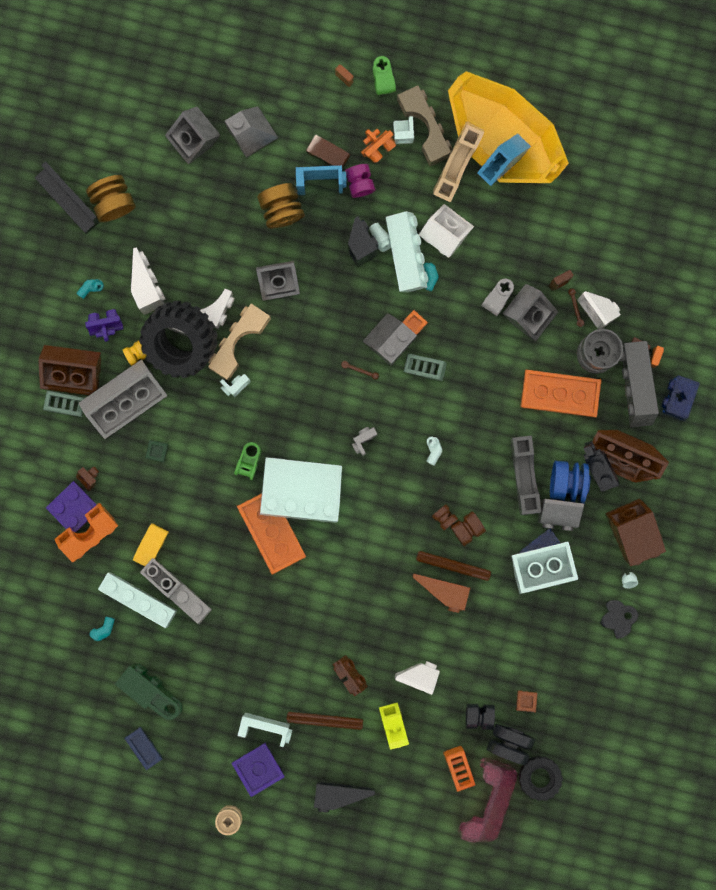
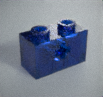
[661,375,700,421]

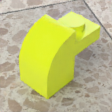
[379,702,409,750]

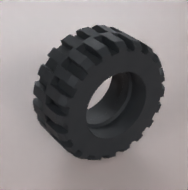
[140,301,218,378]

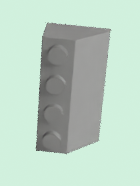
[79,359,167,439]

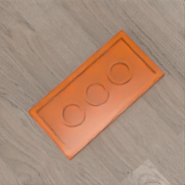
[520,370,601,418]
[237,494,306,575]

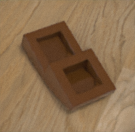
[306,135,350,168]

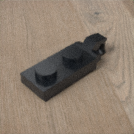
[584,441,620,492]

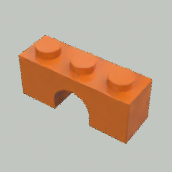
[54,503,118,563]

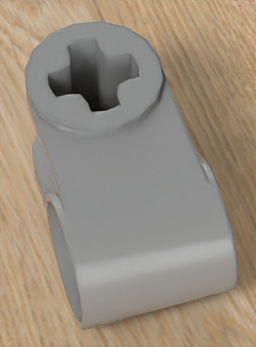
[481,279,514,316]

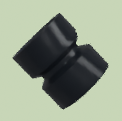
[465,703,495,730]

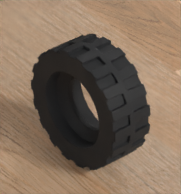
[518,756,563,801]

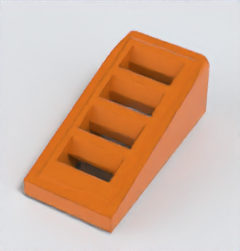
[443,746,475,792]

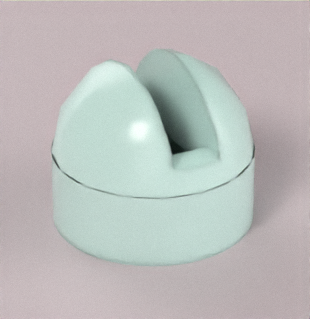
[622,572,638,588]

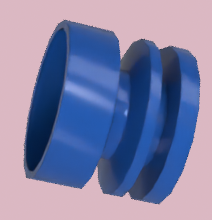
[550,460,590,504]

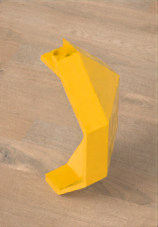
[448,71,569,183]

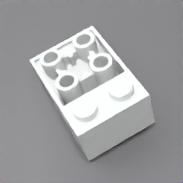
[131,248,165,315]

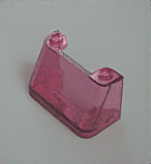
[458,757,517,843]

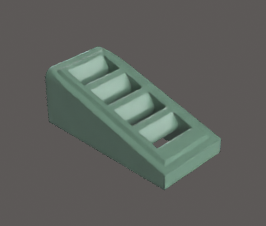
[404,354,447,381]
[43,391,85,417]

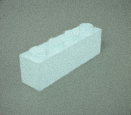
[386,211,428,293]
[98,573,178,628]

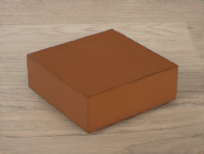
[335,64,354,87]
[516,691,537,712]

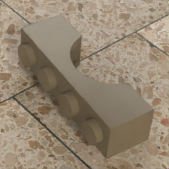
[397,85,452,167]

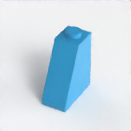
[477,133,531,186]

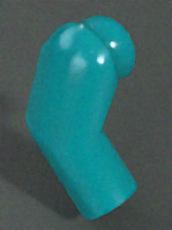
[90,616,115,641]

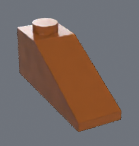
[412,574,470,613]

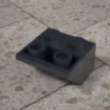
[348,216,379,267]

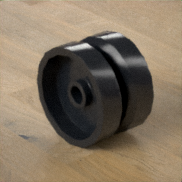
[486,724,536,765]

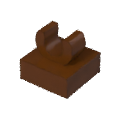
[76,467,99,491]

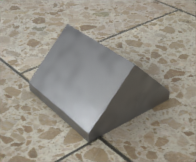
[256,261,300,301]

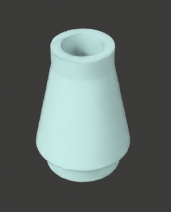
[369,223,391,252]

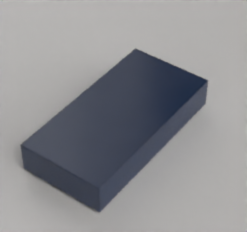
[124,727,163,770]

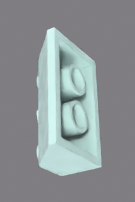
[512,542,578,594]

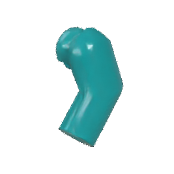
[423,263,439,292]
[76,279,104,299]

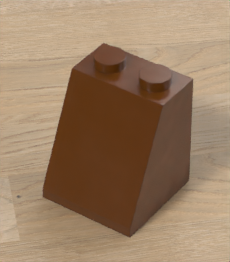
[605,499,666,566]

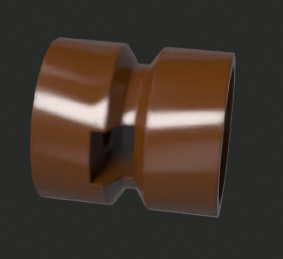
[450,511,486,546]

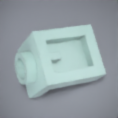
[220,374,251,397]

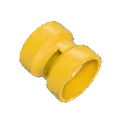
[122,340,146,366]

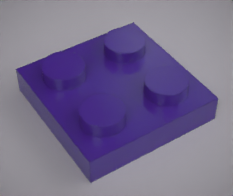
[46,481,97,533]
[231,742,285,797]

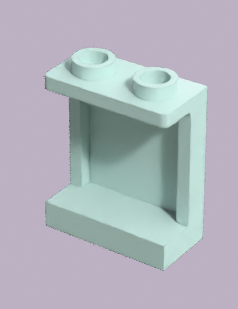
[238,713,292,747]

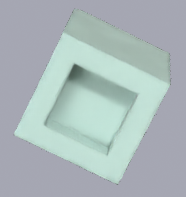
[393,116,414,144]

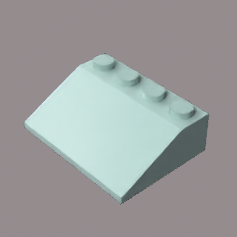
[260,458,342,523]

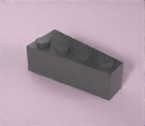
[620,341,659,428]

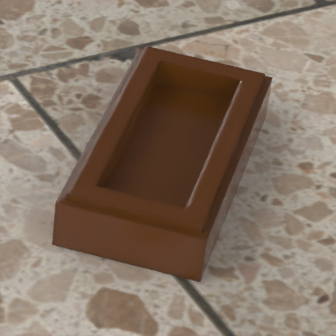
[549,270,574,291]

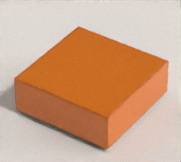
[402,310,428,335]
[650,346,664,368]

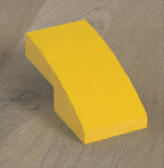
[133,523,169,566]

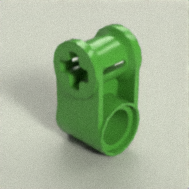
[373,56,396,95]
[234,442,261,481]

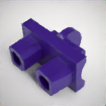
[85,309,124,342]

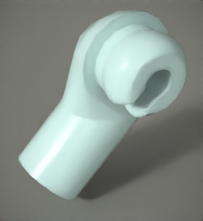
[426,437,442,466]

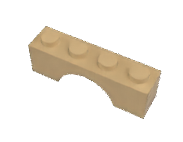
[433,121,484,202]
[208,304,271,382]

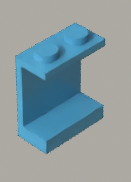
[296,165,346,195]

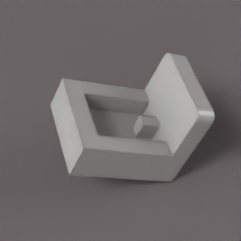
[352,427,377,456]

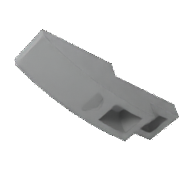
[140,558,212,624]

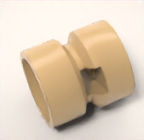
[215,805,243,835]

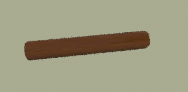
[416,551,491,581]
[286,712,363,730]

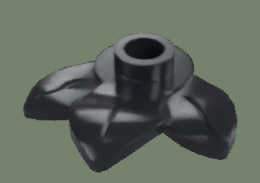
[600,600,638,639]

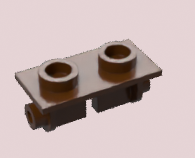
[332,655,368,696]

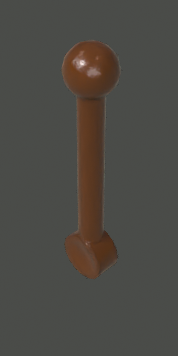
[568,288,584,327]
[341,361,379,380]

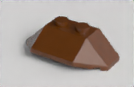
[592,430,669,482]

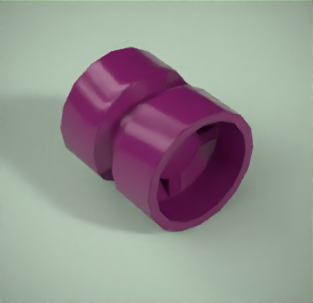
[345,164,375,198]

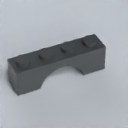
[510,436,542,515]

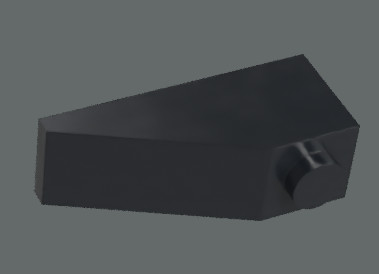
[314,781,375,813]

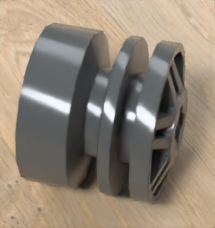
[576,329,623,374]

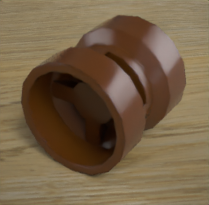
[432,504,458,531]

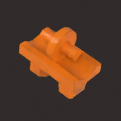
[360,129,396,163]

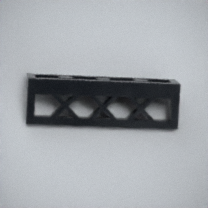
[35,161,100,234]

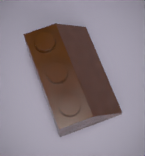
[39,345,101,395]

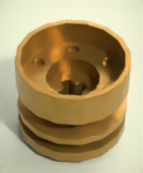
[86,175,135,222]
[257,183,305,229]

